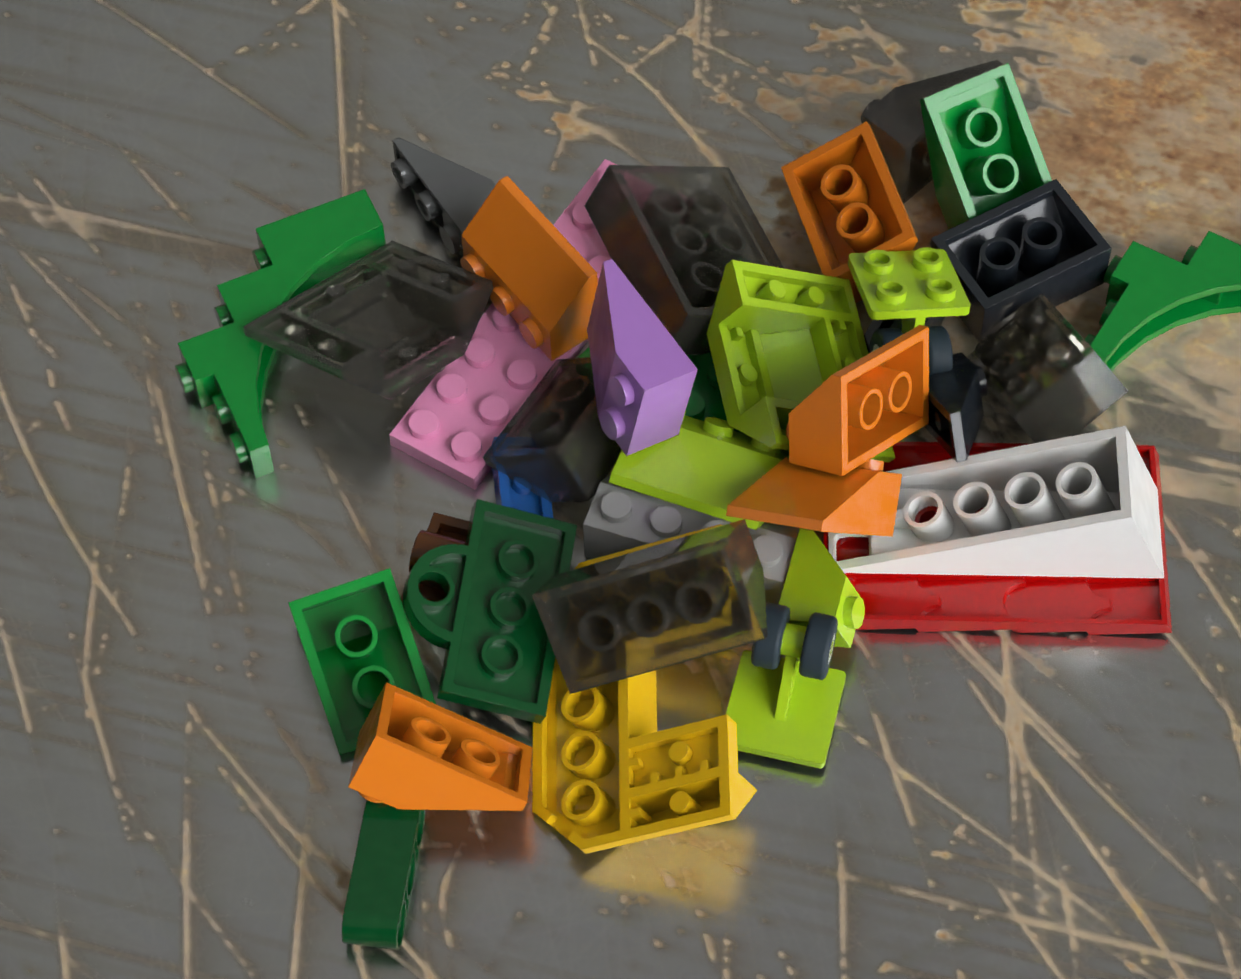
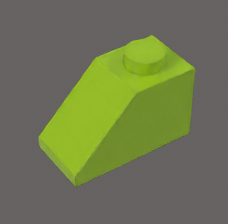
[779,528,865,648]

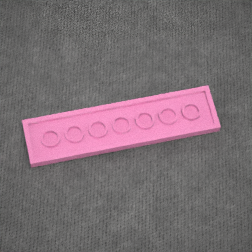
[389,159,687,490]

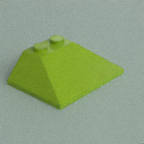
[707,260,895,462]

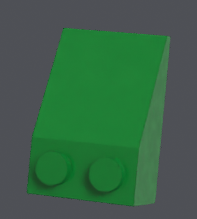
[920,63,1052,230]
[288,568,436,755]

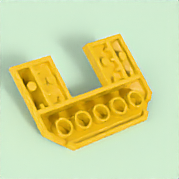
[532,524,757,854]

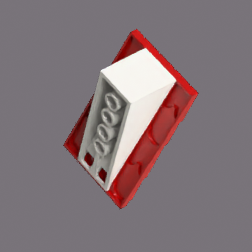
[824,426,1172,635]

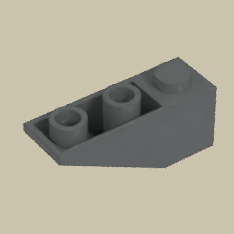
[391,137,496,257]

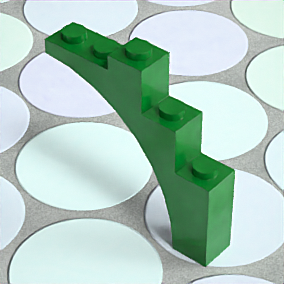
[175,189,387,479]
[1076,231,1241,392]

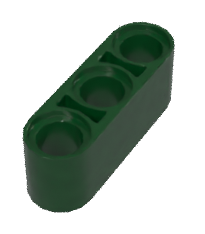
[342,800,426,950]

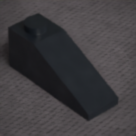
[924,352,988,462]

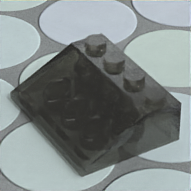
[584,165,785,355]

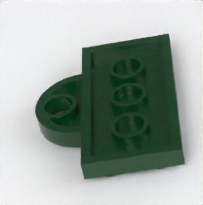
[403,499,577,724]

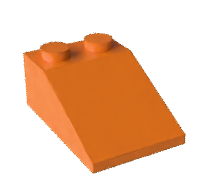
[726,457,902,537]
[348,682,533,811]

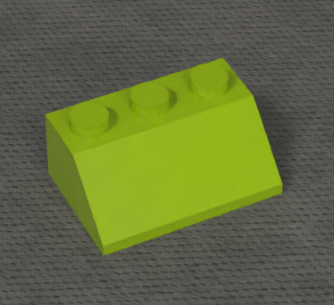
[609,411,789,530]

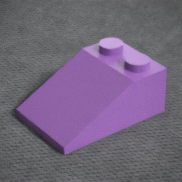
[587,259,698,456]

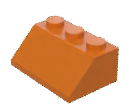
[781,121,918,303]
[460,176,598,362]
[786,325,929,476]

